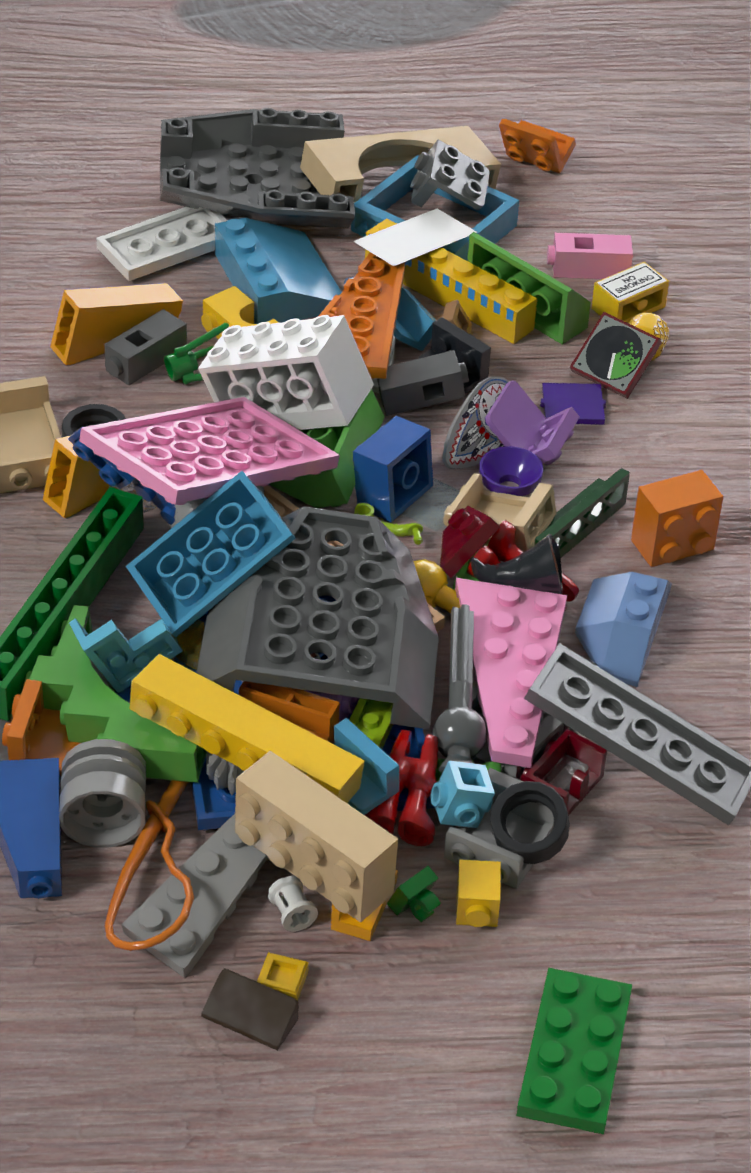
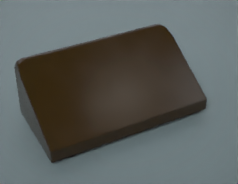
[201,968,299,1051]

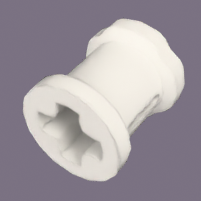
[268,875,318,932]

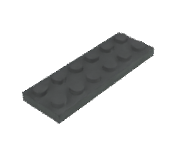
[524,643,751,825]

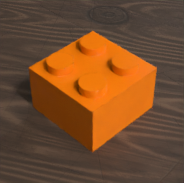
[631,470,724,567]

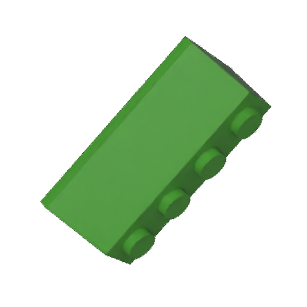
[468,232,591,345]
[270,389,385,508]

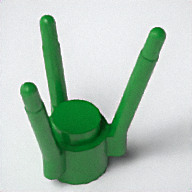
[164,323,229,385]

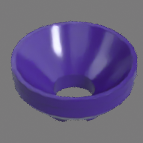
[479,446,543,497]

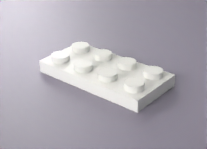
[96,207,228,281]

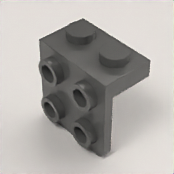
[411,139,490,210]

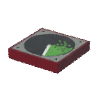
[569,312,662,399]

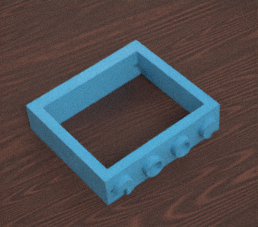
[351,155,519,261]

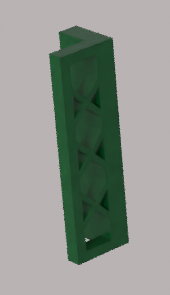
[534,468,630,558]

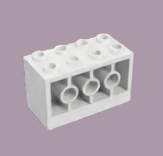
[198,315,374,430]

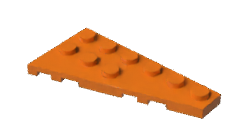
[318,252,406,379]

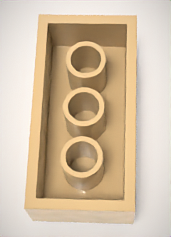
[235,751,398,923]

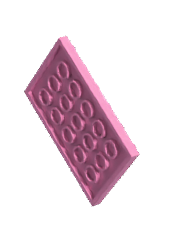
[79,397,340,505]

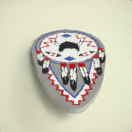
[442,377,510,469]

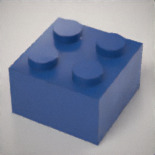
[353,416,433,522]

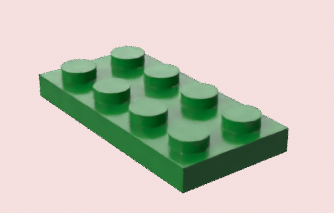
[516,967,632,1135]

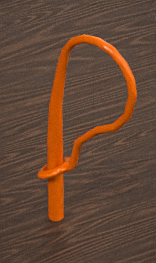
[104,780,194,951]

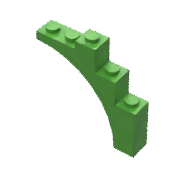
[25,605,206,783]

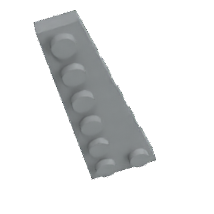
[122,814,269,978]

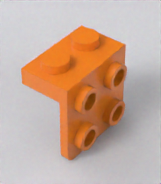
[499,119,576,173]
[2,679,80,776]

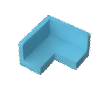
[69,618,183,693]

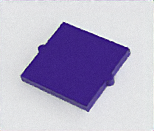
[540,383,606,425]

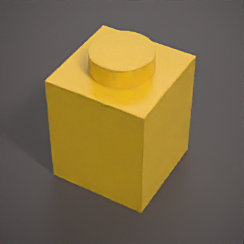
[456,859,501,927]

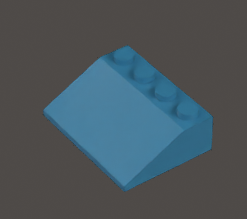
[215,218,342,324]
[126,471,296,637]

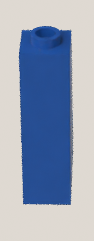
[0,758,62,899]

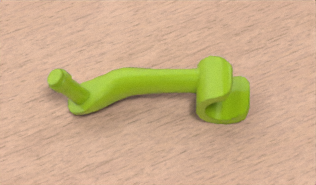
[354,503,423,545]

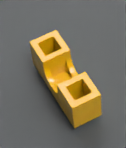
[201,286,279,339]

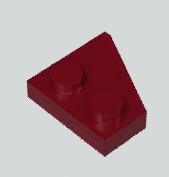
[440,505,500,578]

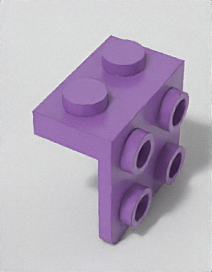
[485,380,580,465]

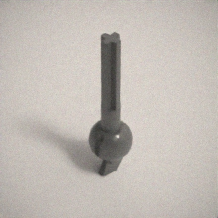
[432,604,487,773]

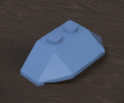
[575,572,672,687]

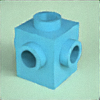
[431,761,495,828]

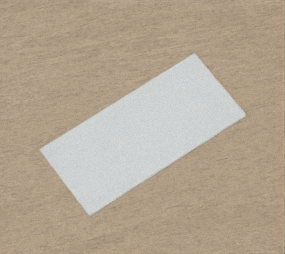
[353,209,477,266]

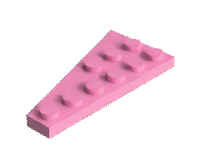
[455,578,567,768]

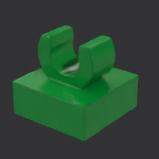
[387,866,441,923]

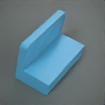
[394,287,436,351]
[334,718,399,815]

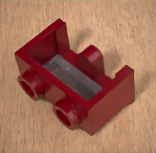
[520,729,607,816]

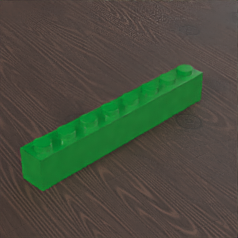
[0,487,144,721]

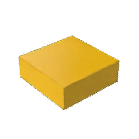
[257,952,309,1000]

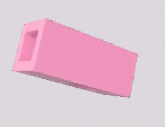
[547,233,633,279]

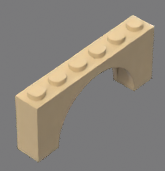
[300,126,501,203]

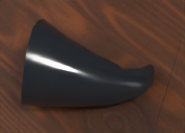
[471,533,562,595]

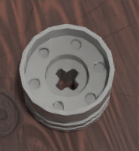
[59,739,146,847]

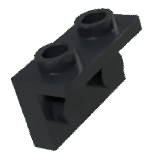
[418,317,491,393]

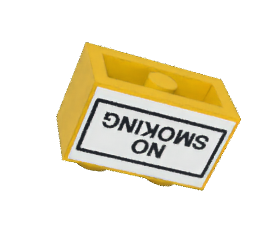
[591,262,669,323]

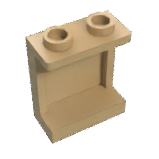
[444,473,557,552]

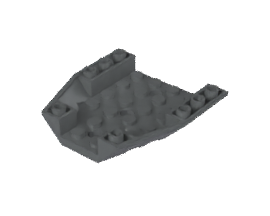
[160,108,355,228]
[197,506,439,729]

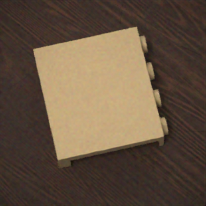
[0,376,61,493]

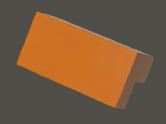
[239,681,340,744]

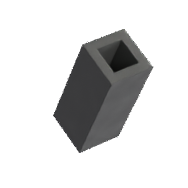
[105,309,187,385]
[377,350,469,416]

